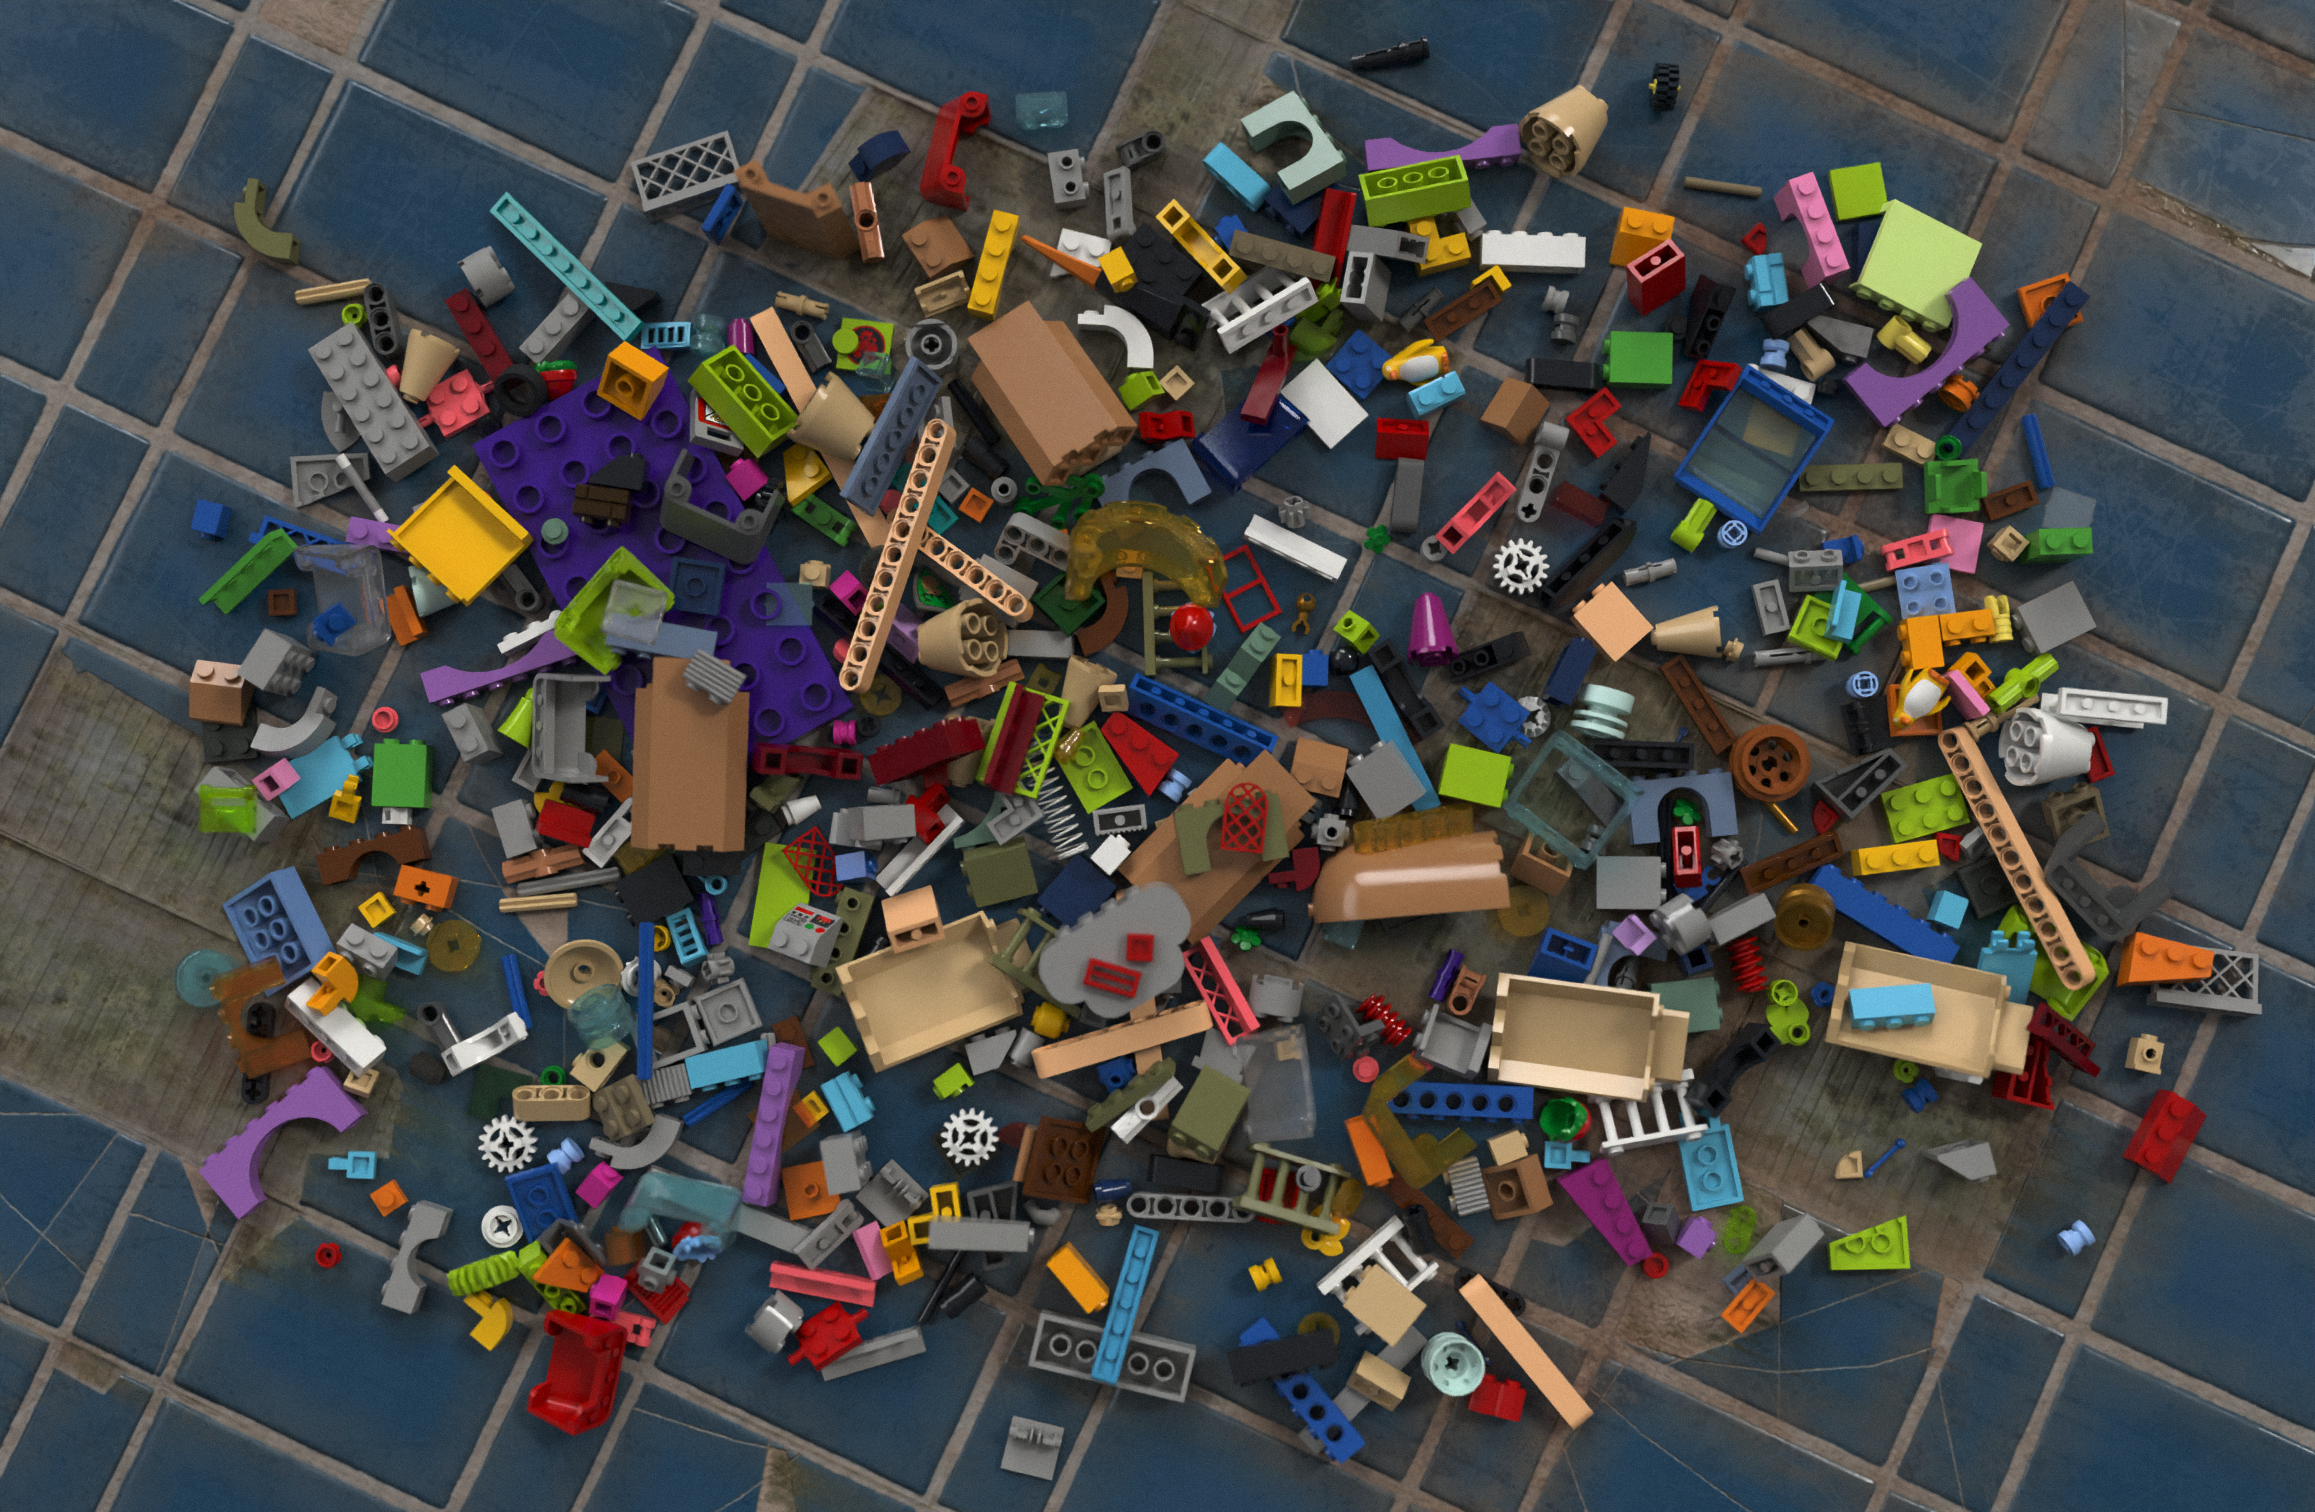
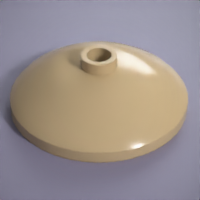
[544,939,624,1012]

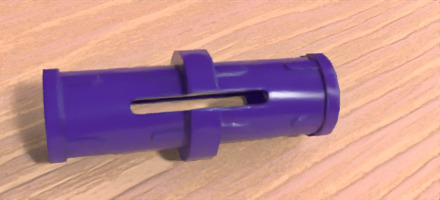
[697,892,724,946]
[1427,949,1465,1003]

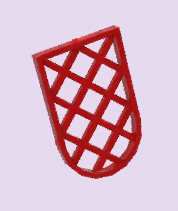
[1220,782,1268,854]
[781,826,844,897]

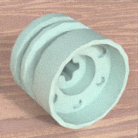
[1570,683,1635,740]
[1421,1332,1484,1396]

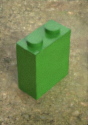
[1601,331,1673,389]
[2018,527,2093,564]
[371,739,434,809]

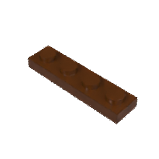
[1658,653,1738,755]
[1738,830,1844,896]
[1379,1168,1475,1260]

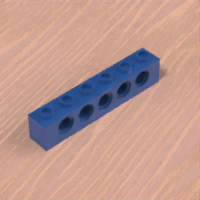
[1124,673,1279,767]
[1372,1079,1534,1124]
[1238,1315,1366,1464]

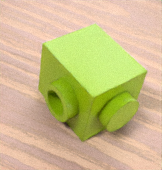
[1118,371,1165,411]
[1333,610,1380,655]

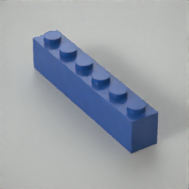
[1808,864,1960,964]

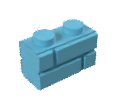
[1744,253,1789,312]
[1406,370,1466,420]
[820,1070,876,1132]

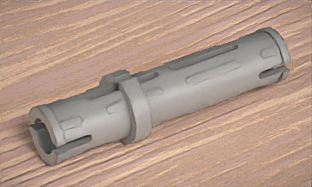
[1753,647,1827,667]

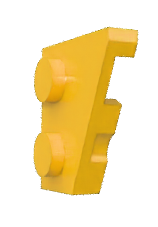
[783,443,834,507]

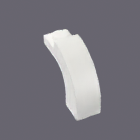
[1078,305,1153,373]
[441,1012,528,1077]

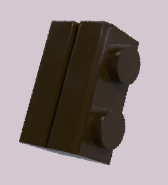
[572,483,634,528]

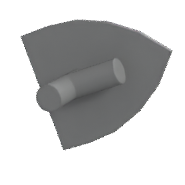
[321,391,361,453]

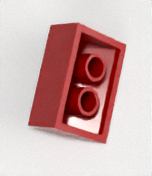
[2122,1089,2207,1184]

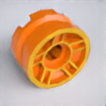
[1937,374,1980,413]

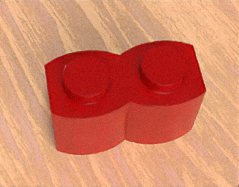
[1465,1372,1527,1422]

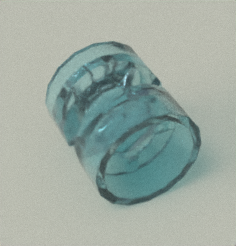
[689,314,728,357]

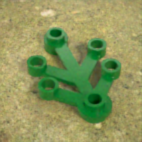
[1014,473,1105,530]

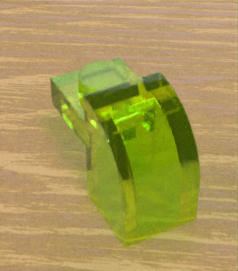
[1288,307,1344,356]
[351,973,406,1023]

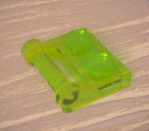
[199,784,257,833]

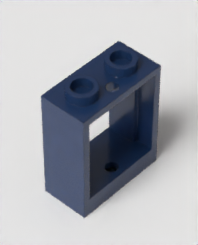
[1539,636,1597,710]

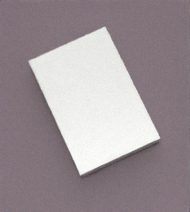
[1279,359,1368,450]

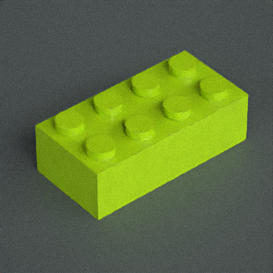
[1358,155,1471,227]
[688,345,798,458]

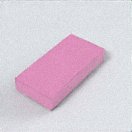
[852,1220,893,1281]

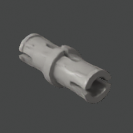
[1622,558,1677,587]

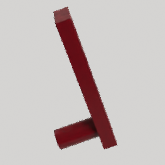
[1240,324,1297,426]

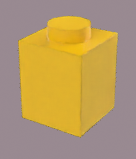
[1098,246,1138,294]

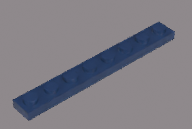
[1944,281,2090,460]

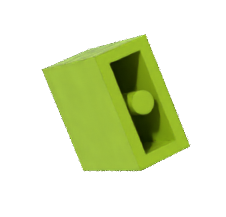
[1437,743,1514,809]

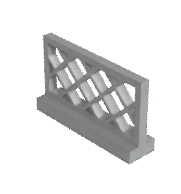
[630,131,743,223]
[2146,945,2262,1018]

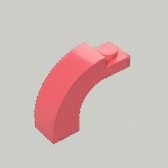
[1434,471,1517,554]

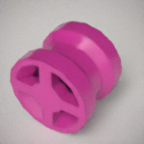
[833,720,857,745]

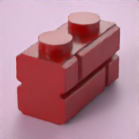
[1672,826,1702,888]

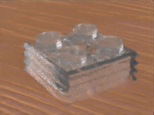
[601,580,668,646]

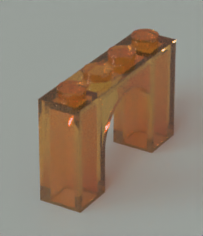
[209,955,312,1079]

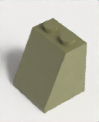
[1167,1065,1251,1162]

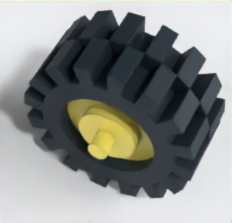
[1649,63,1680,112]

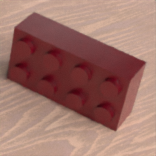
[868,716,986,786]

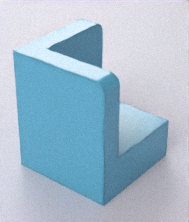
[1926,890,1969,929]

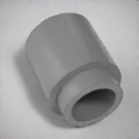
[991,477,1018,507]

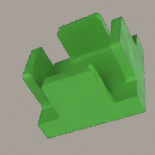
[1924,459,1987,514]

